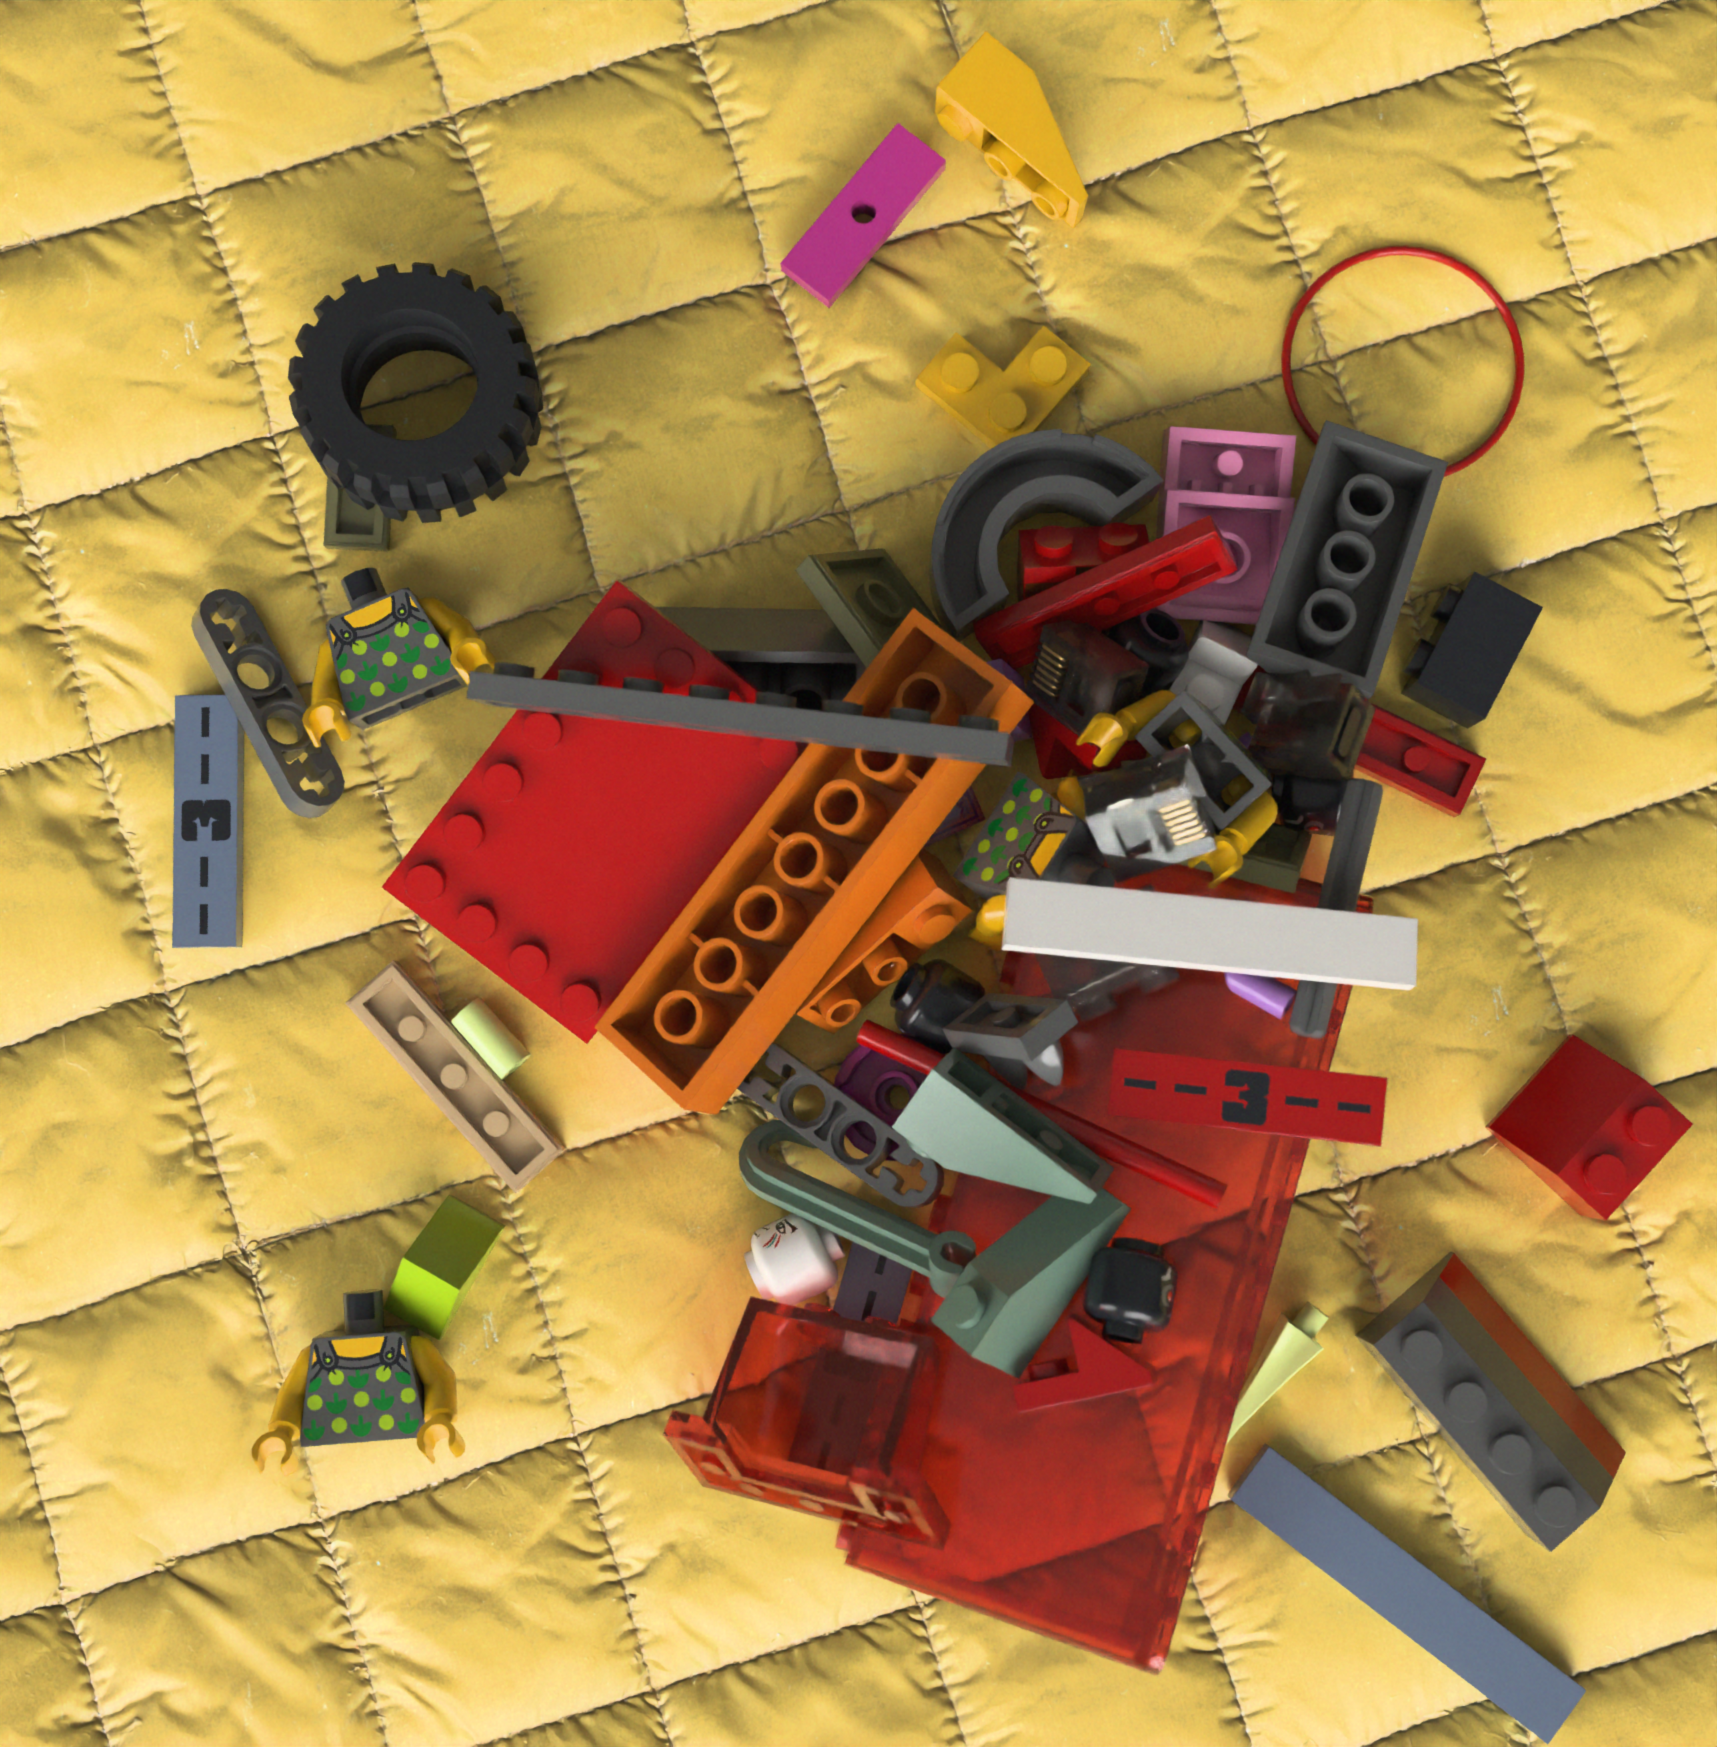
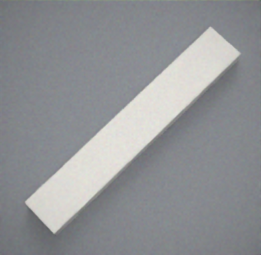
[1002,877,1418,990]

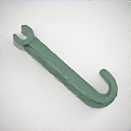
[739,1120,976,1298]

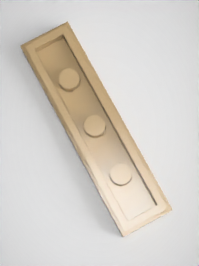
[345,960,566,1193]

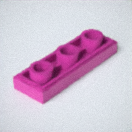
[781,123,946,308]

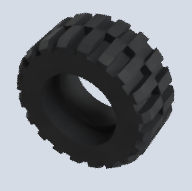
[288,262,543,523]

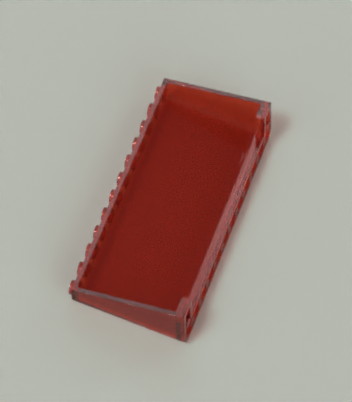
[834,842,1373,1676]

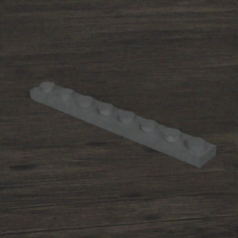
[467,662,1015,767]

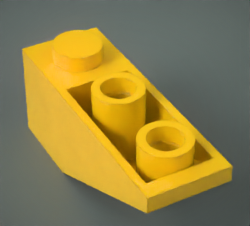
[935,31,1088,229]

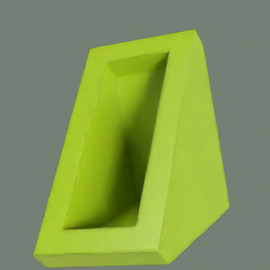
[384,1195,505,1340]

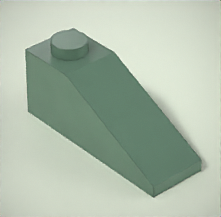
[892,1047,1115,1204]
[931,1187,1131,1378]

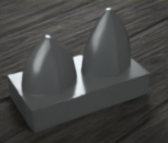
[942,993,1079,1090]

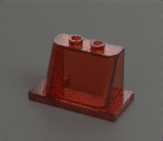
[663,1296,951,1551]

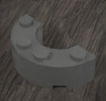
[929,429,1164,642]

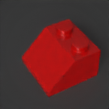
[1485,1035,1693,1221]

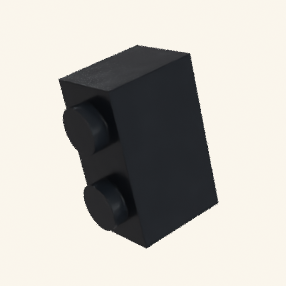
[1401,572,1543,729]

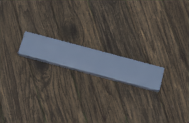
[1227,1443,1586,1744]

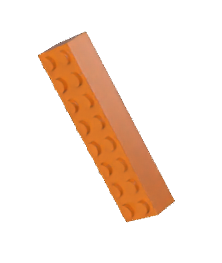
[594,608,1034,1115]

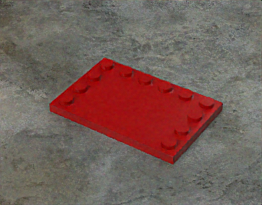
[382,579,810,1044]

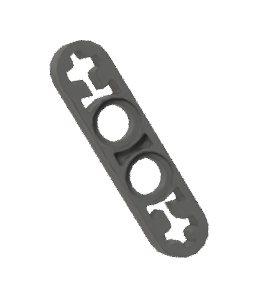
[191,589,345,818]
[737,1042,944,1208]

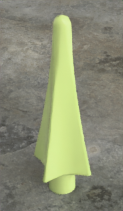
[1207,1302,1329,1454]

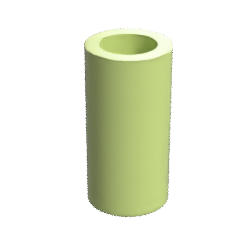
[451,997,531,1080]

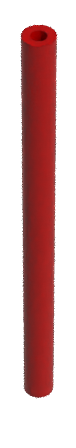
[857,1019,1228,1210]

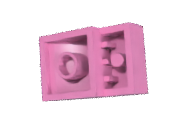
[1155,426,1296,624]

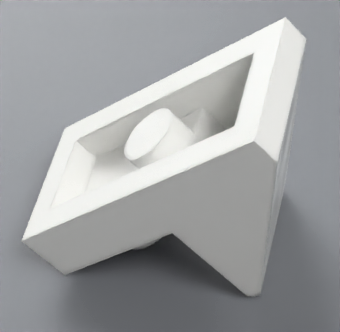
[1167,620,1258,725]

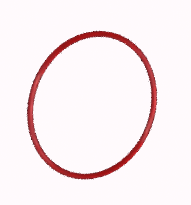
[1281,246,1525,477]

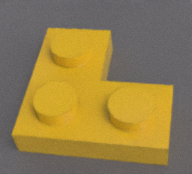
[915,325,1091,449]

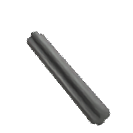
[1289,778,1383,1038]

